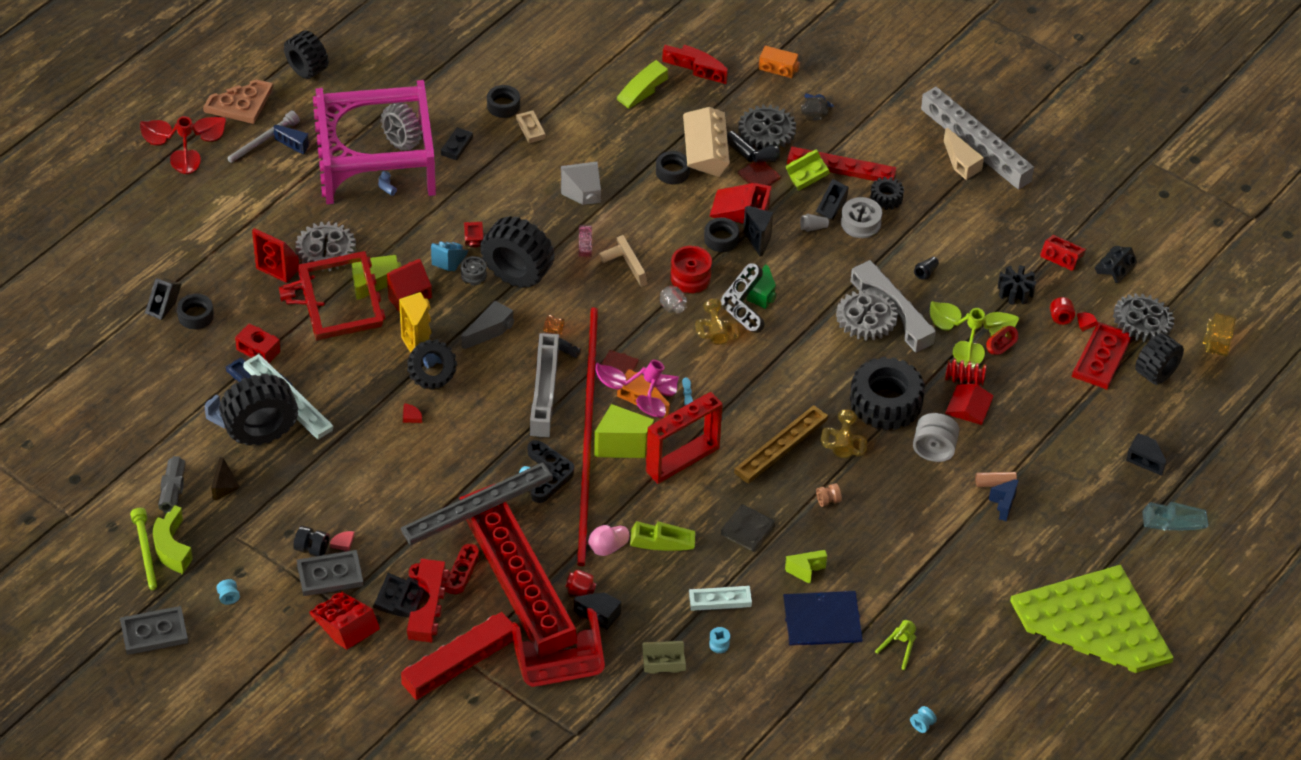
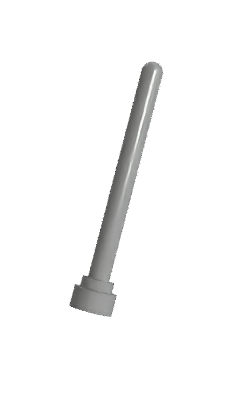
[228,110,300,163]

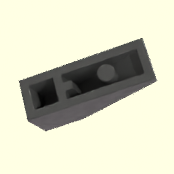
[461,301,514,349]

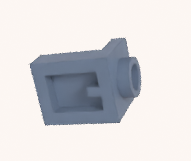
[205,395,225,429]

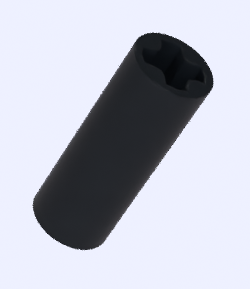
[727,131,756,162]

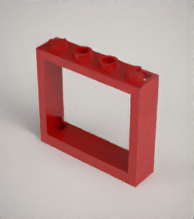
[298,251,385,341]
[646,391,723,484]

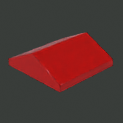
[945,384,994,425]

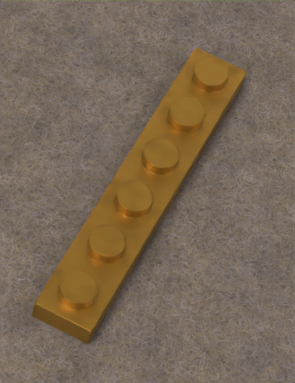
[734,405,828,484]

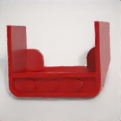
[511,608,605,687]

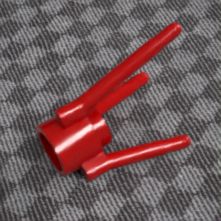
[279,275,325,306]

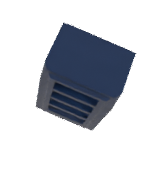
[274,124,309,154]

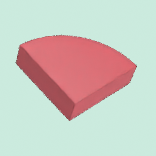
[330,531,354,551]

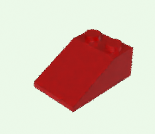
[252,228,299,283]

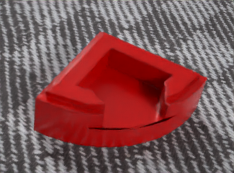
[1076,312,1099,332]
[403,403,422,423]

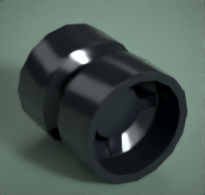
[293,525,330,556]

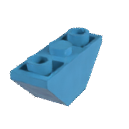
[431,241,468,271]

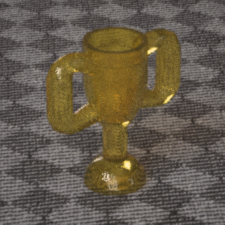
[695,299,741,345]
[821,410,867,458]

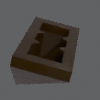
[211,457,240,500]

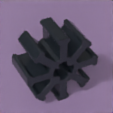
[997,265,1036,305]

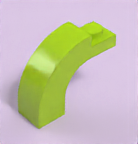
[153,505,193,574]

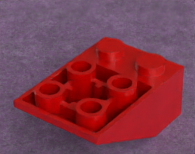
[709,183,772,223]
[309,592,380,650]

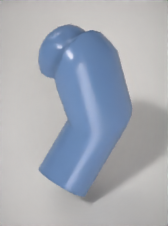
[378,171,397,196]

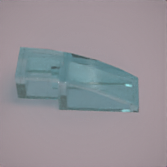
[1142,502,1208,531]

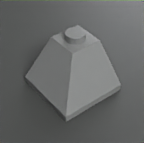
[561,162,601,205]

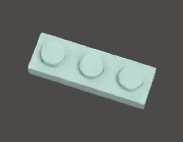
[689,586,752,611]

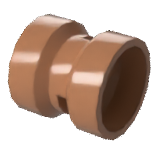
[816,483,842,507]

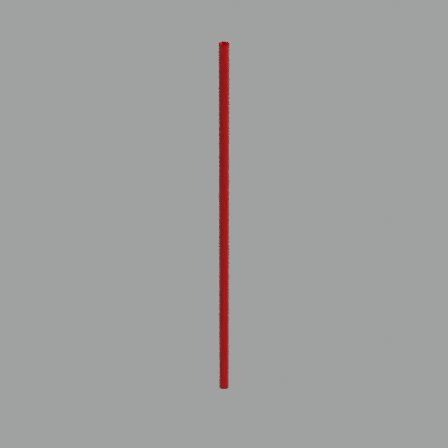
[577,307,598,566]

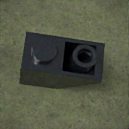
[574,592,621,630]

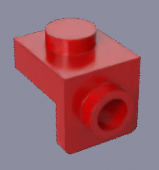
[464,222,484,248]

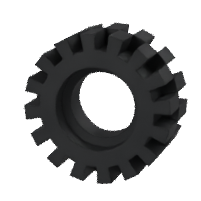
[870,177,904,210]

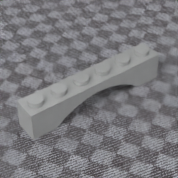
[851,260,936,353]
[530,333,559,437]

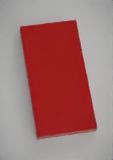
[1072,322,1133,390]

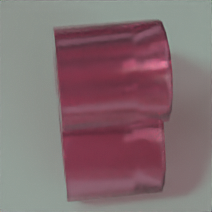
[579,225,592,257]

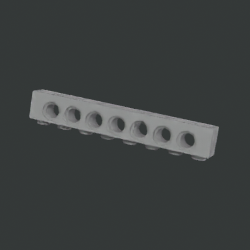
[921,87,1034,190]

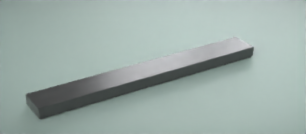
[401,462,553,546]

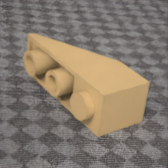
[944,128,984,180]

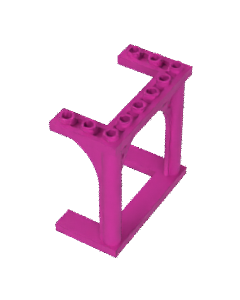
[313,80,436,204]

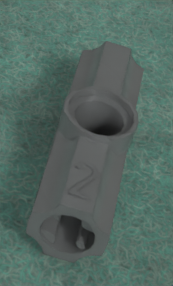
[158,456,186,513]

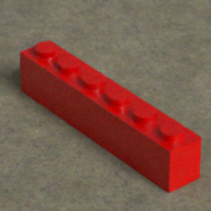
[401,612,514,700]

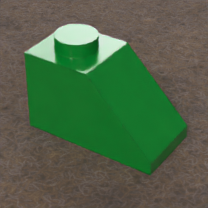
[746,264,777,309]

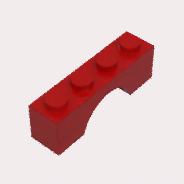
[407,559,449,643]

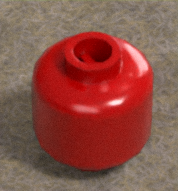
[1050,297,1076,325]
[565,570,596,596]

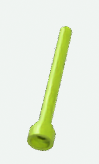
[130,508,157,590]

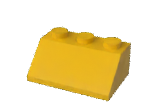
[399,292,431,353]

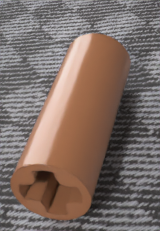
[975,472,1017,487]

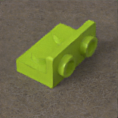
[786,149,830,191]

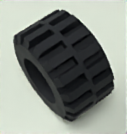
[284,30,329,79]
[1135,333,1184,385]
[407,340,457,390]

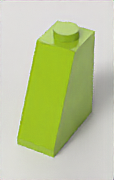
[352,255,401,300]

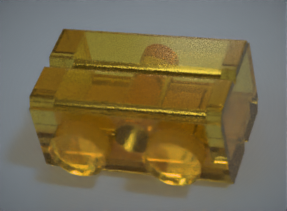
[1203,313,1236,356]

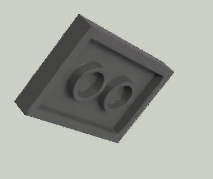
[297,550,364,596]
[120,606,188,655]

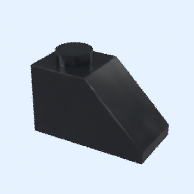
[145,278,182,320]
[1126,433,1166,476]

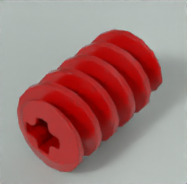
[945,358,987,386]

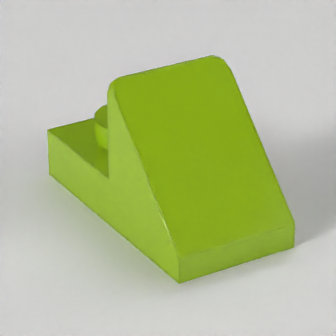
[785,550,827,583]

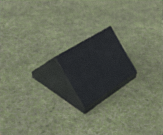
[743,206,773,257]

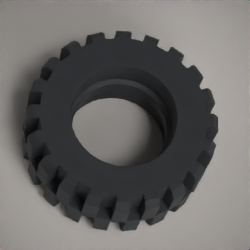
[481,216,555,288]
[850,357,925,430]
[219,374,298,446]

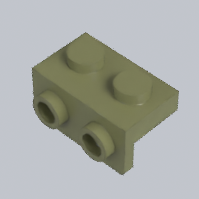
[643,641,686,674]

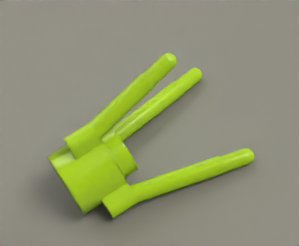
[875,620,916,670]

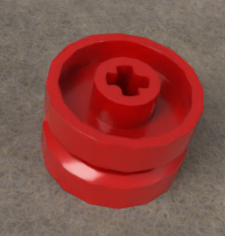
[670,246,712,293]

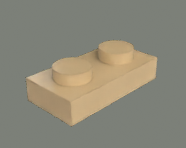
[516,111,546,143]

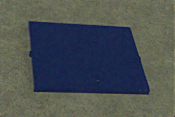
[783,591,863,646]

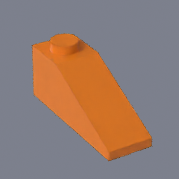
[617,369,670,417]

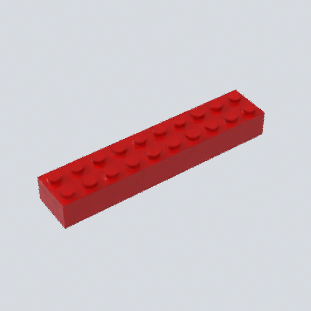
[459,483,577,658]

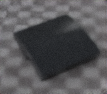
[373,572,425,618]

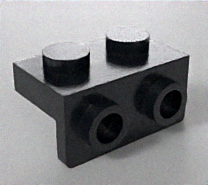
[1095,246,1137,283]

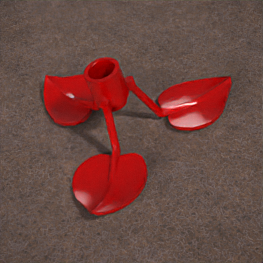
[140,116,226,174]

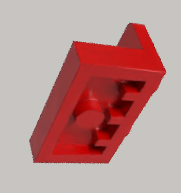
[1040,235,1086,271]

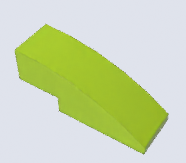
[617,60,668,109]
[630,521,695,551]

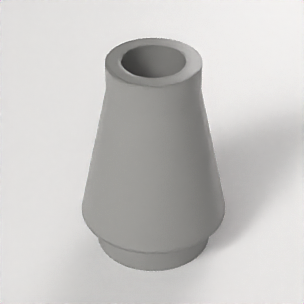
[800,214,829,232]

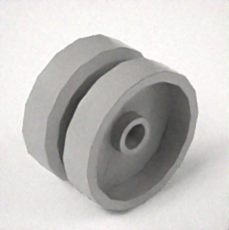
[913,413,960,462]

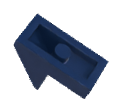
[989,479,1019,521]

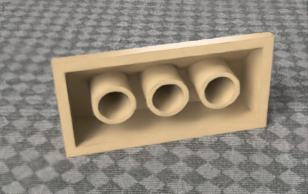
[683,107,730,177]

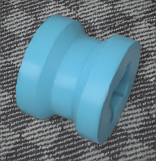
[217,579,240,605]
[709,627,730,653]
[910,706,937,733]

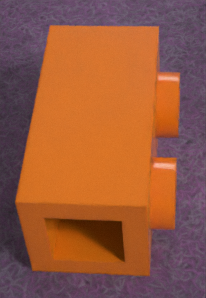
[759,46,800,78]

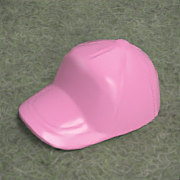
[588,525,630,556]

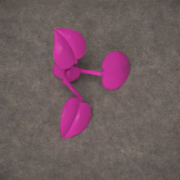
[596,360,679,418]

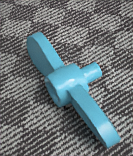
[682,378,693,406]

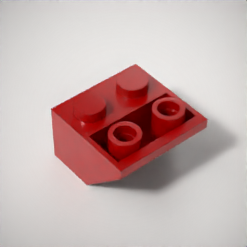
[387,259,432,313]

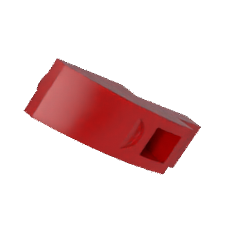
[662,45,728,84]

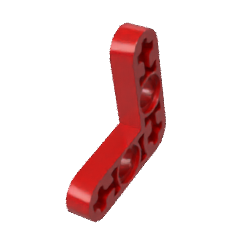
[409,544,479,594]

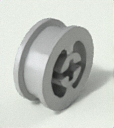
[841,197,882,238]

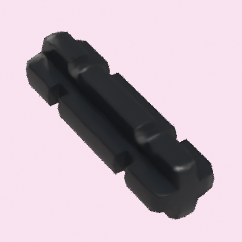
[551,333,581,358]

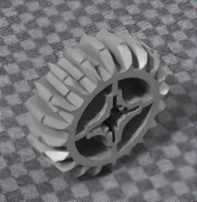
[380,102,422,151]

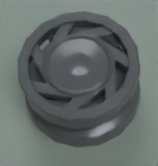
[461,256,487,285]

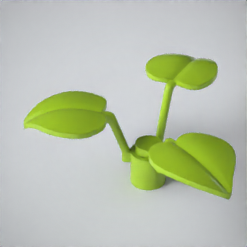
[930,301,1019,368]

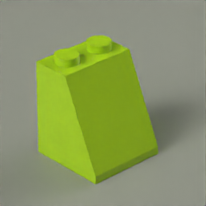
[594,404,654,458]

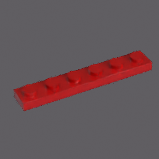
[787,146,897,181]

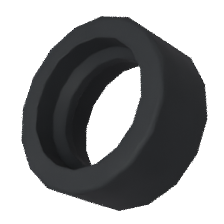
[487,85,520,118]
[656,151,690,185]
[704,218,739,252]
[177,294,214,329]

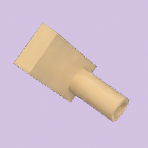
[599,235,648,287]

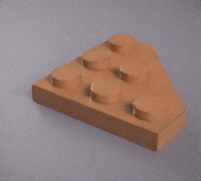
[203,79,273,124]

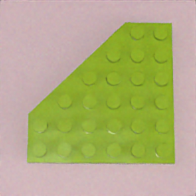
[1010,565,1174,673]

